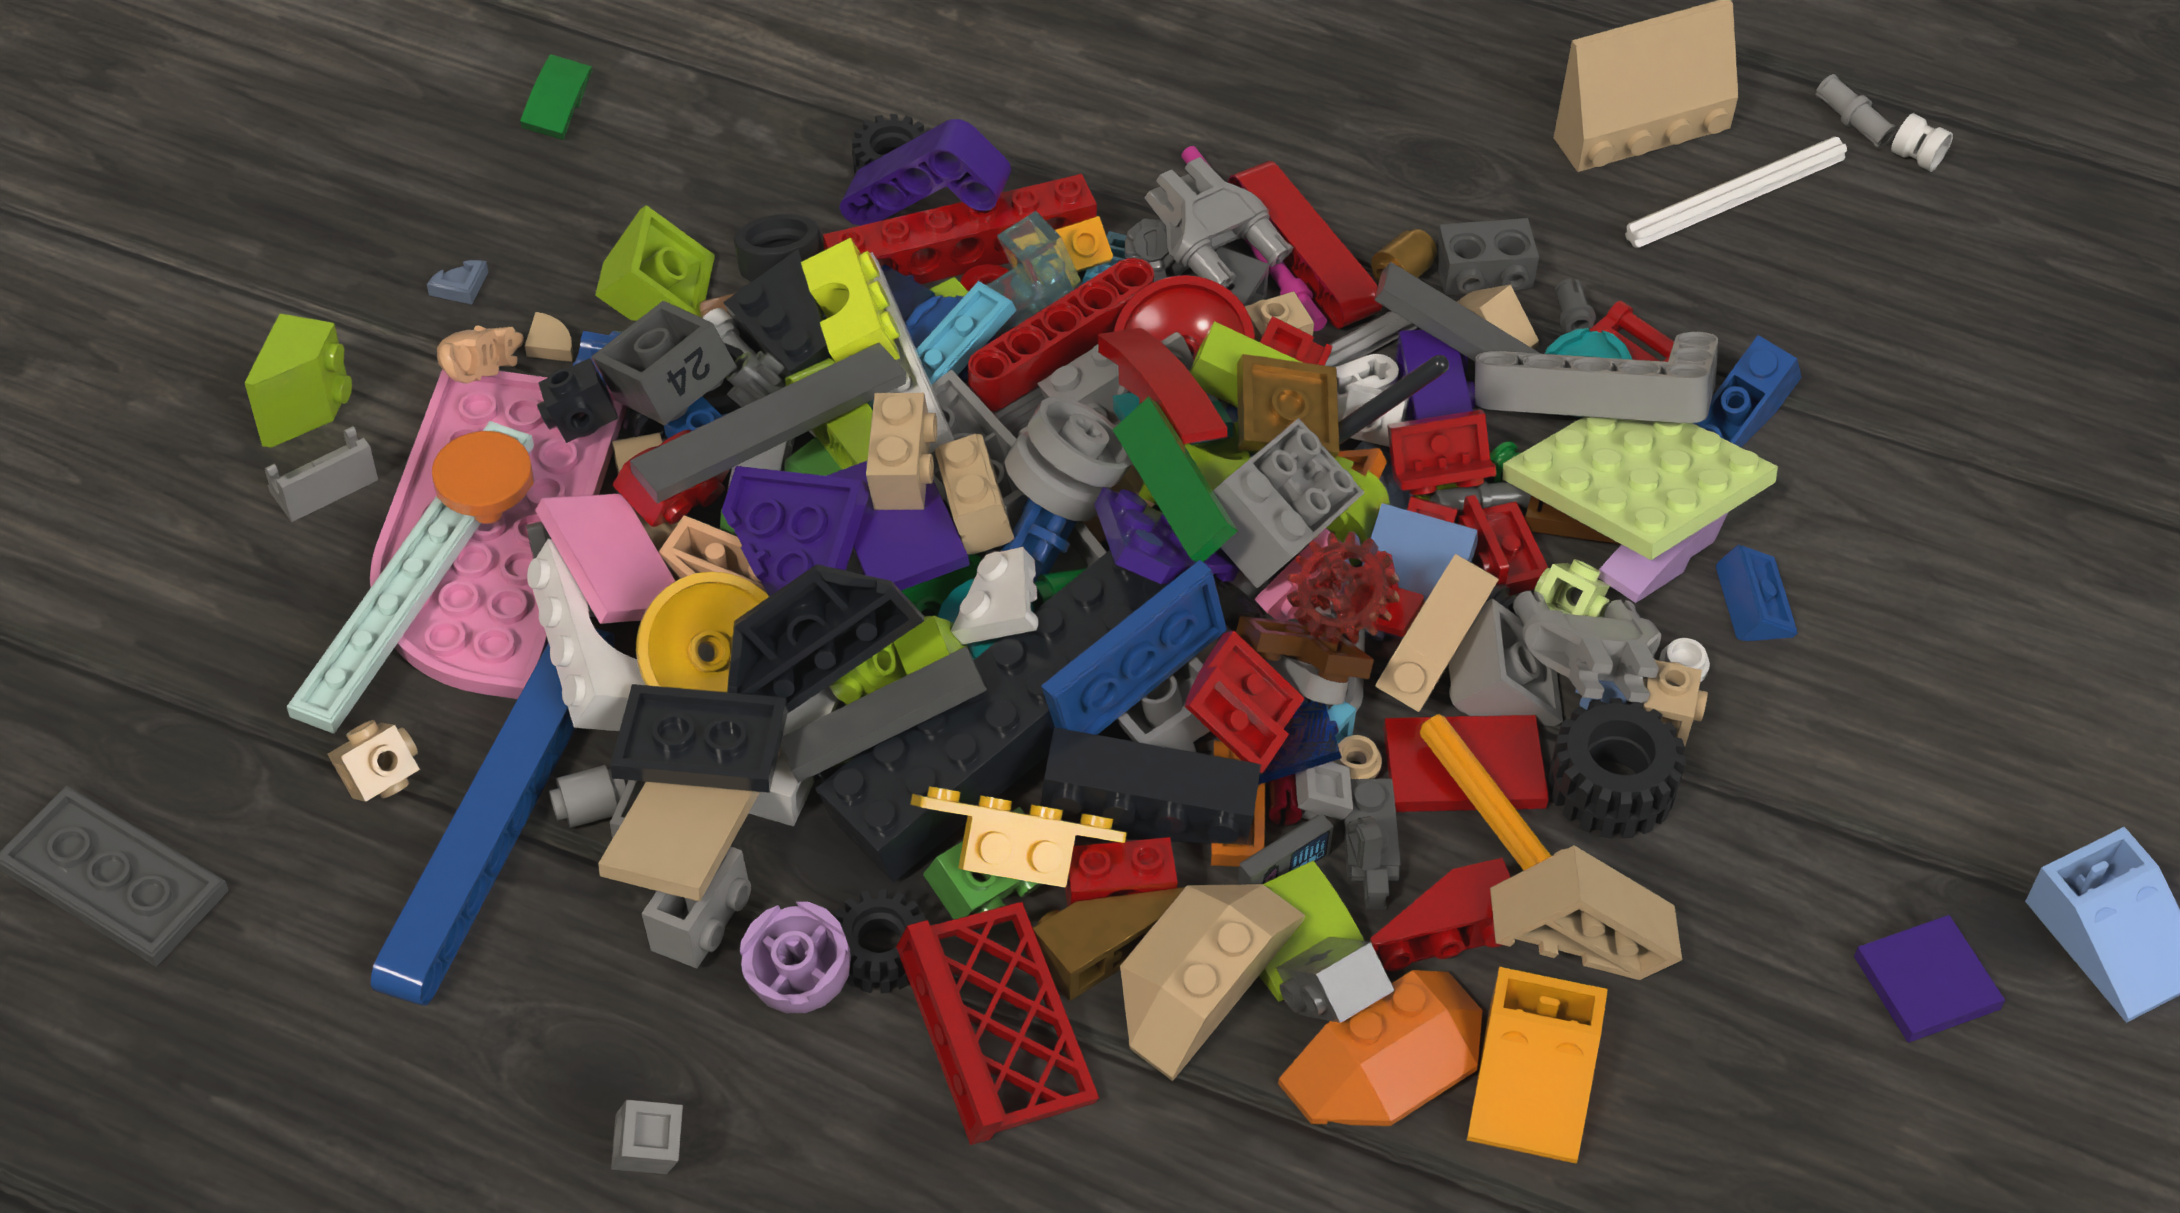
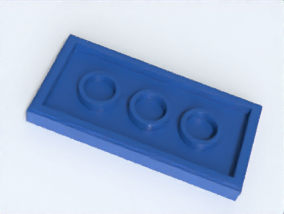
[1041,560,1227,735]

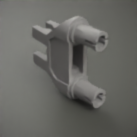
[1145,157,1293,288]
[1513,591,1661,703]

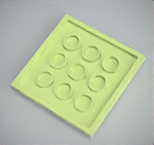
[1502,416,1778,560]

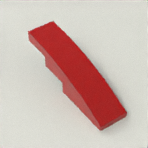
[1098,328,1227,444]

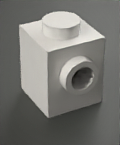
[1338,384,1410,447]

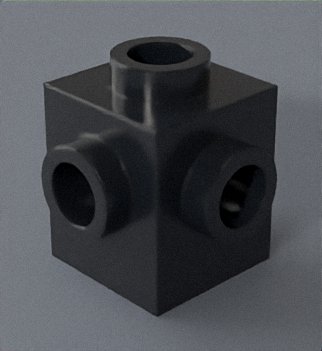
[537,358,619,443]

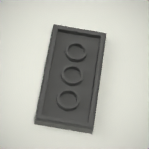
[0,785,229,967]

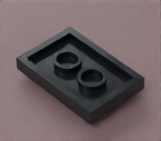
[610,684,788,793]

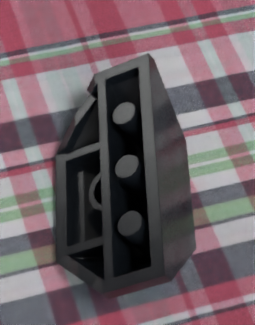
[727,564,924,713]

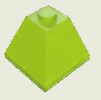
[595,205,715,321]

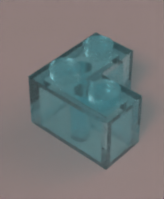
[987,211,1082,337]

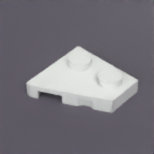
[951,547,1039,645]

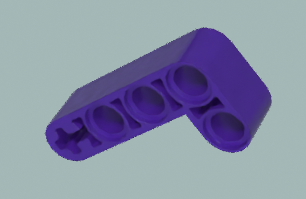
[839,119,1012,226]

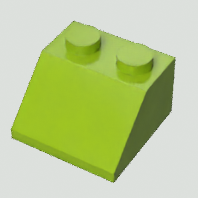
[245,313,352,448]

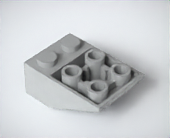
[1213,418,1364,588]

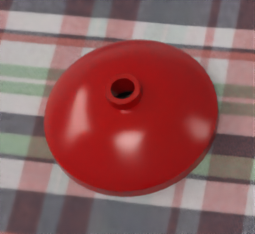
[1114,275,1255,402]

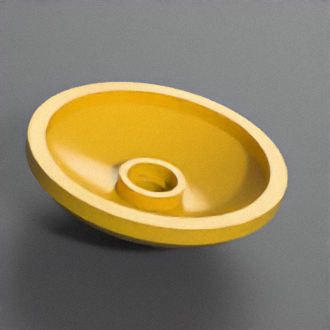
[636,571,769,692]

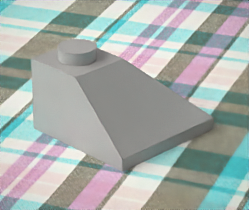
[1449,599,1563,726]

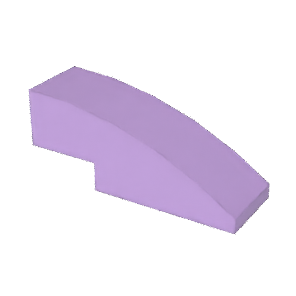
[1598,513,1728,603]

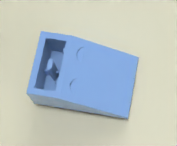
[2025,827,2180,1023]

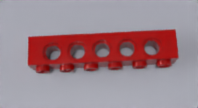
[823,174,1097,291]

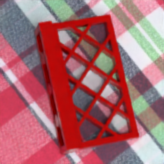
[896,902,1099,1145]

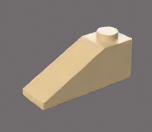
[1375,554,1499,712]

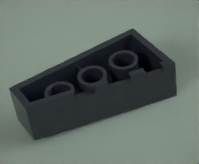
[1040,727,1261,845]

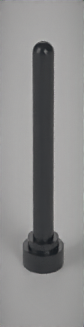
[1338,355,1449,445]

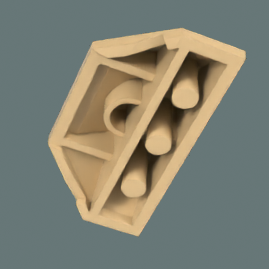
[1120,884,1305,1081]

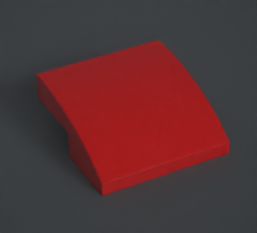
[1184,630,1305,774]

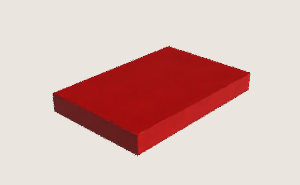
[1383,715,1549,812]

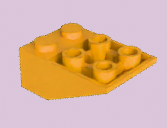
[1467,967,1608,1164]

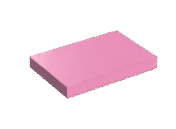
[535,494,675,624]

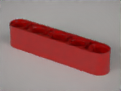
[1228,160,1382,329]
[968,258,1154,411]

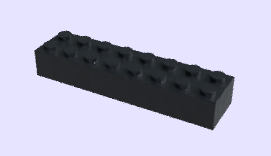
[815,550,1179,883]

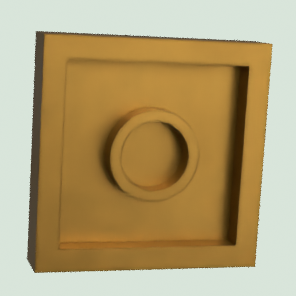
[1237,354,1339,459]

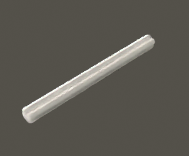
[1625,137,1847,248]

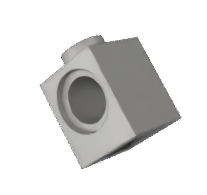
[611,1100,683,1174]

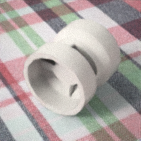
[1891,113,1953,172]

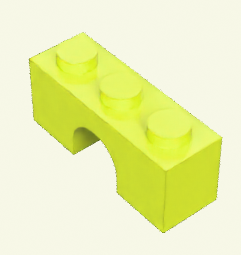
[801,238,901,363]

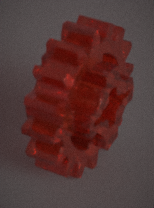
[1287,532,1400,645]

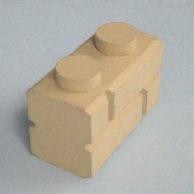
[935,434,1015,555]

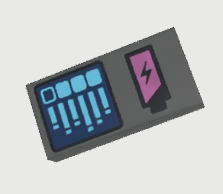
[1237,814,1334,885]

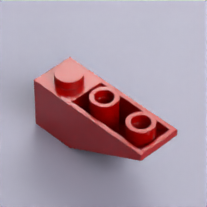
[1370,857,1511,971]

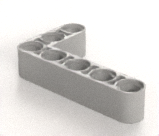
[1475,332,1718,423]

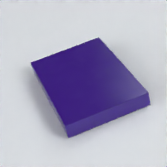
[826,460,970,591]

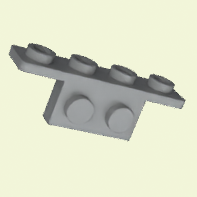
[1018,332,1194,435]

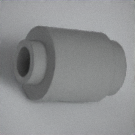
[549,765,626,828]

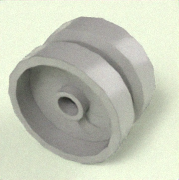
[1004,396,1132,521]

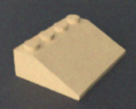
[1553,0,1738,172]

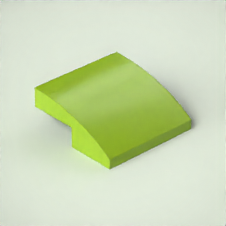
[1259,861,1364,1002]

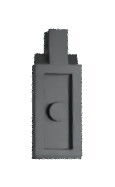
[1342,779,1401,910]

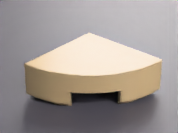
[525,312,573,362]

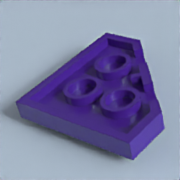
[722,466,870,596]
[1094,487,1240,584]

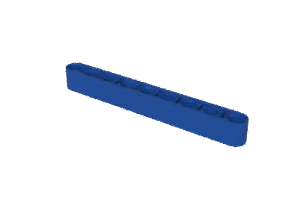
[370,628,615,1006]

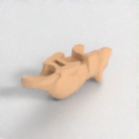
[437,326,524,384]

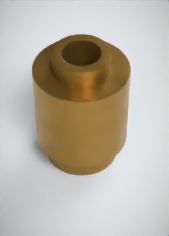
[1371,229,1437,283]

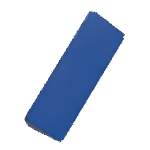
[1716,545,1798,641]

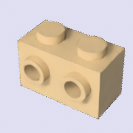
[866,393,937,510]

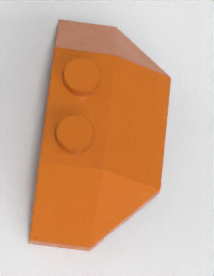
[1278,970,1482,1126]

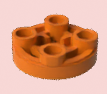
[432,431,534,524]

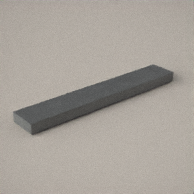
[630,343,906,504]

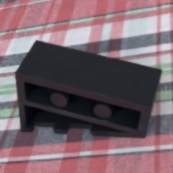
[723,249,836,381]

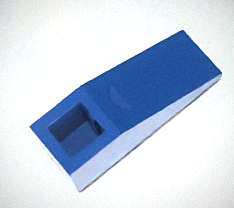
[1693,335,1802,447]

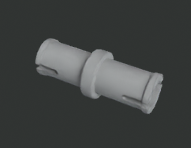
[1815,74,1897,149]

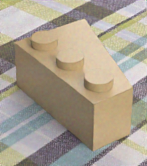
[1490,845,1682,980]

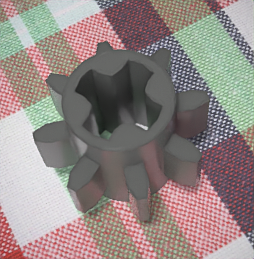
[726,351,785,407]

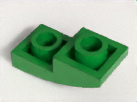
[520,54,592,140]

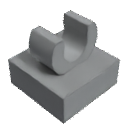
[1295,755,1353,820]

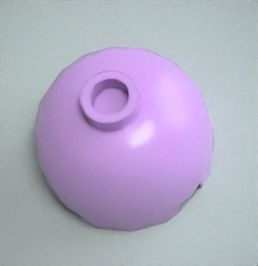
[740,902,851,1013]

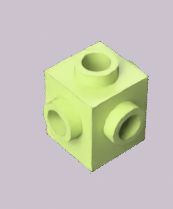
[1534,559,1610,617]

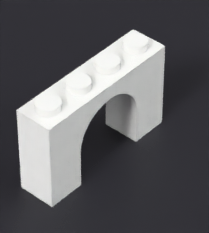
[527,539,645,731]

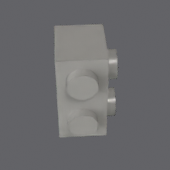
[642,846,751,968]

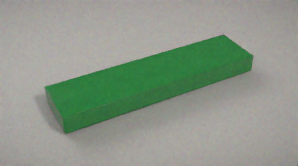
[1112,396,1238,562]

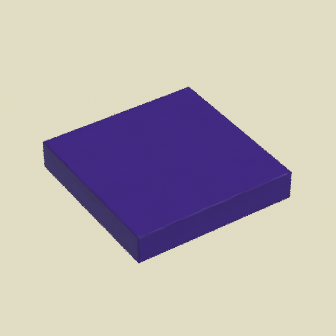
[1854,915,2005,1043]

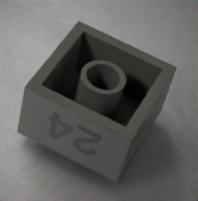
[591,301,737,425]

